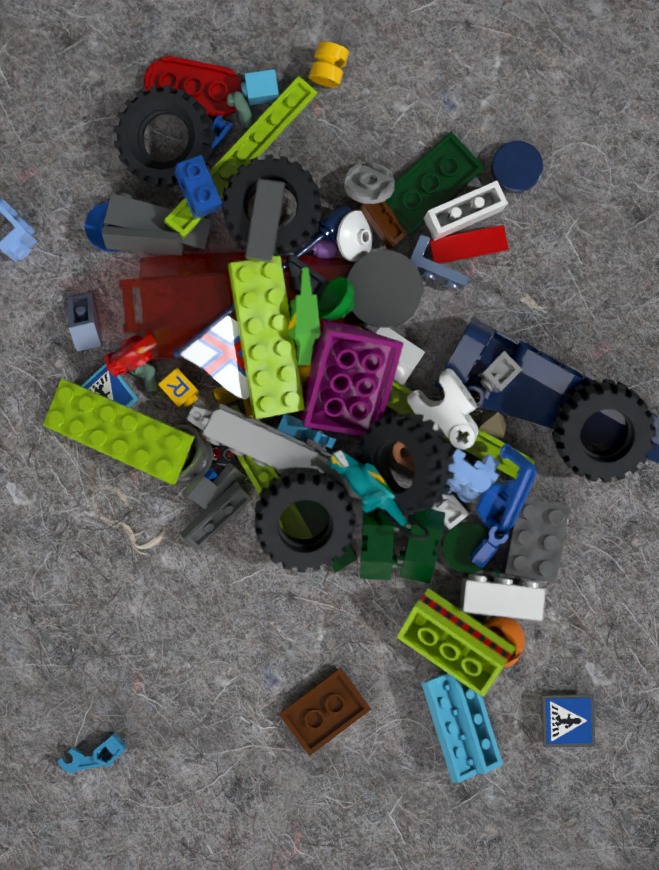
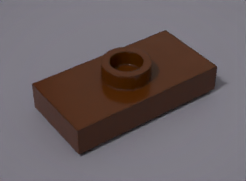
[359,201,408,249]

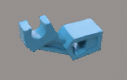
[277,414,336,449]
[57,733,128,774]

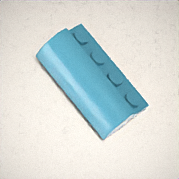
[421,671,503,783]

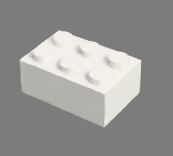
[459,574,545,621]

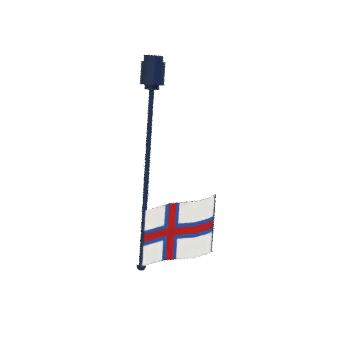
[173,205,352,400]

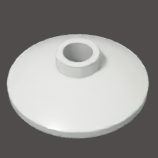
[337,210,374,262]

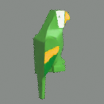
[289,268,320,365]

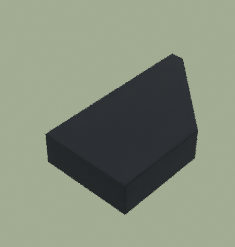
[286,254,329,300]

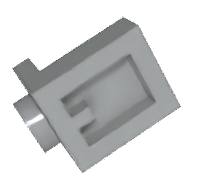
[478,351,522,393]

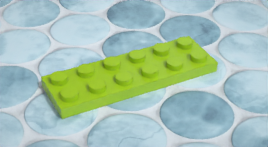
[228,256,305,419]
[43,378,195,485]

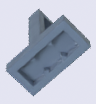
[410,234,469,291]

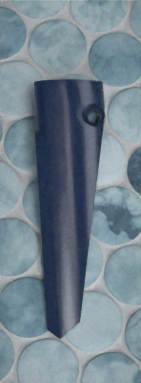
[435,317,659,463]

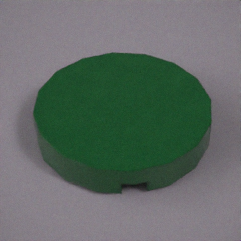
[442,523,492,574]

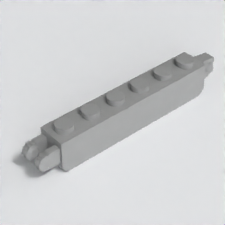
[187,403,362,499]

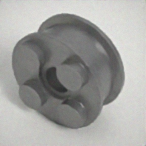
[173,424,214,486]

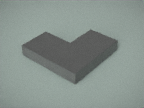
[183,463,247,509]

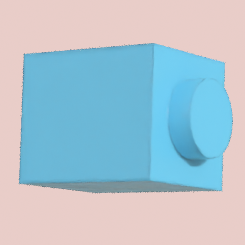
[241,69,279,105]

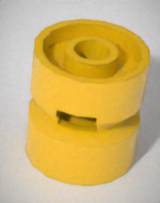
[308,41,349,88]

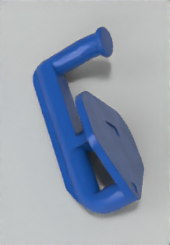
[476,444,537,534]

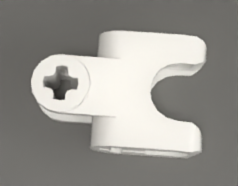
[407,368,478,449]

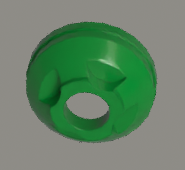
[317,276,355,321]

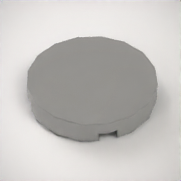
[344,163,395,204]

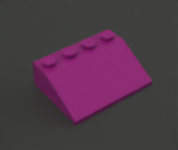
[298,320,403,436]

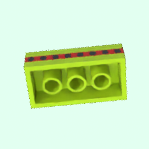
[397,588,516,697]

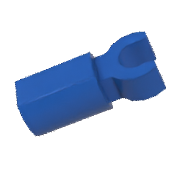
[470,523,510,568]

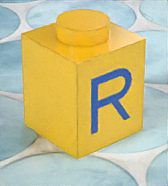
[158,368,200,409]

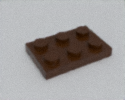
[279,667,372,756]

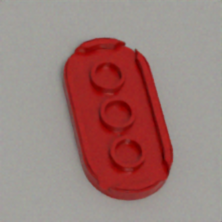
[144,56,243,118]

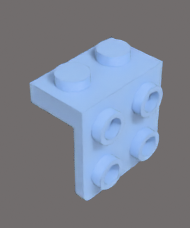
[0,197,37,262]

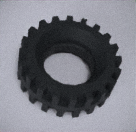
[113,85,216,188]
[356,413,454,516]

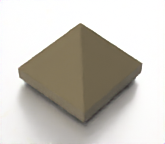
[479,412,507,438]

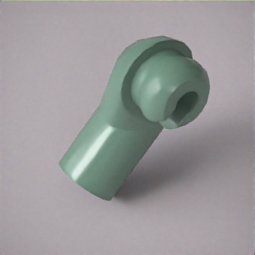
[227,91,254,129]
[130,363,159,392]

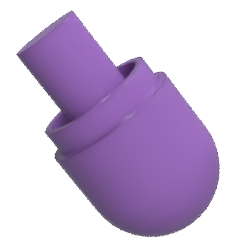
[303,239,338,259]

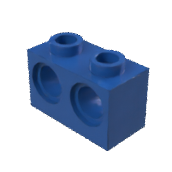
[174,155,222,220]

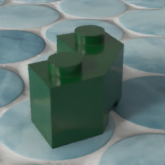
[360,508,399,580]
[397,509,445,584]

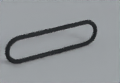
[376,507,430,540]

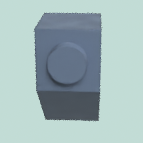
[67,292,102,351]

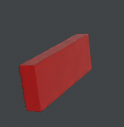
[429,225,509,264]

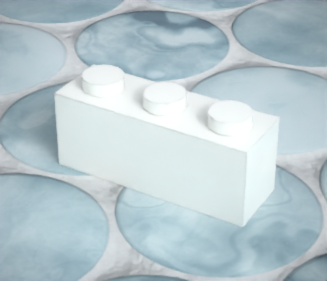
[423,181,508,241]

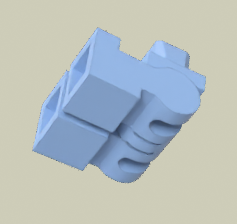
[447,448,500,503]

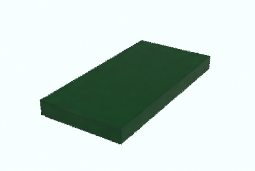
[385,131,485,237]

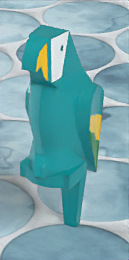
[328,451,407,526]

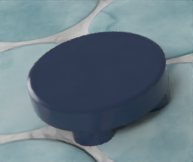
[491,141,543,194]

